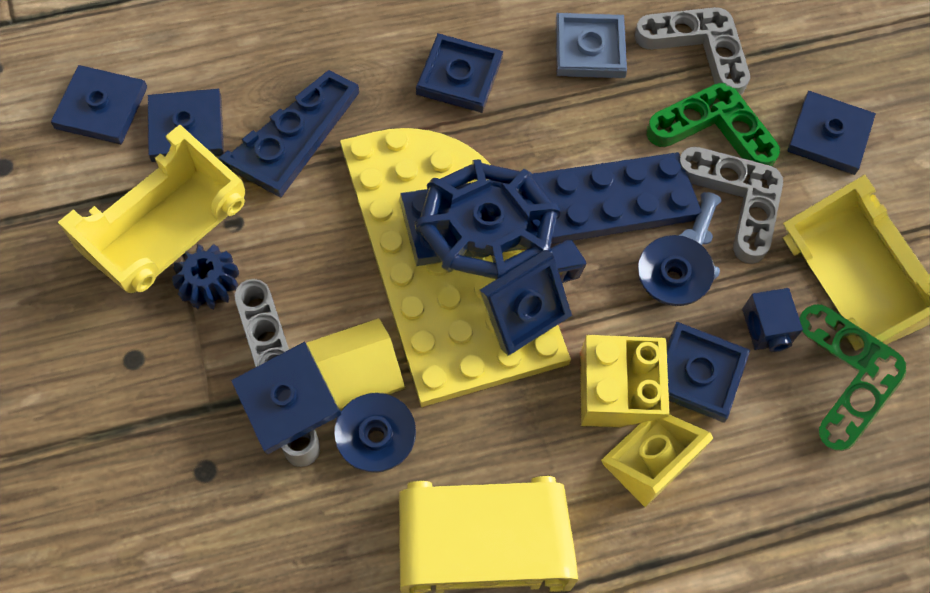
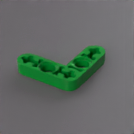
[646,83,780,167]
[799,304,906,451]

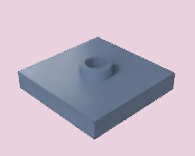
[555,13,627,78]

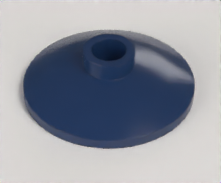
[638,235,715,306]
[334,393,416,473]

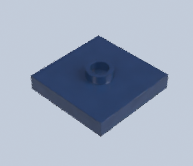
[416,33,503,113]
[51,65,147,145]
[148,88,224,162]
[787,90,876,175]
[480,250,572,356]
[666,322,750,423]
[231,341,342,454]

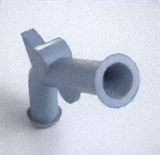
[679,192,722,280]

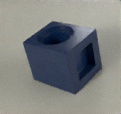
[742,288,803,352]

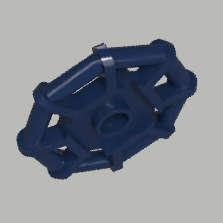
[415,159,561,280]

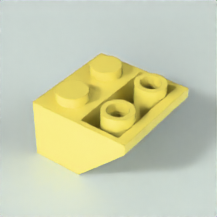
[580,335,669,427]

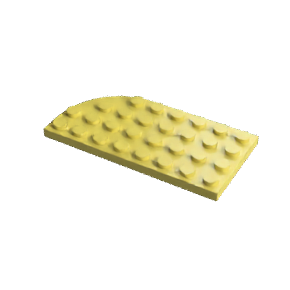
[340,128,571,407]

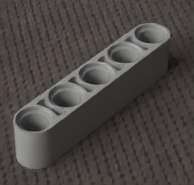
[235,279,320,467]

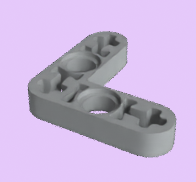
[634,7,750,95]
[680,147,783,264]

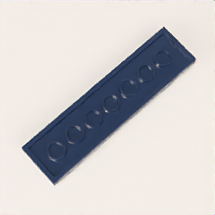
[399,152,701,266]

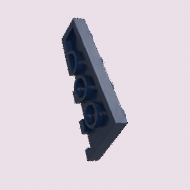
[218,70,359,198]

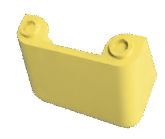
[58,125,245,293]
[782,175,930,351]
[399,476,578,593]

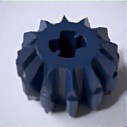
[172,244,239,310]

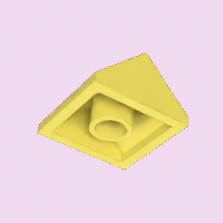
[306,318,405,411]
[601,415,713,507]

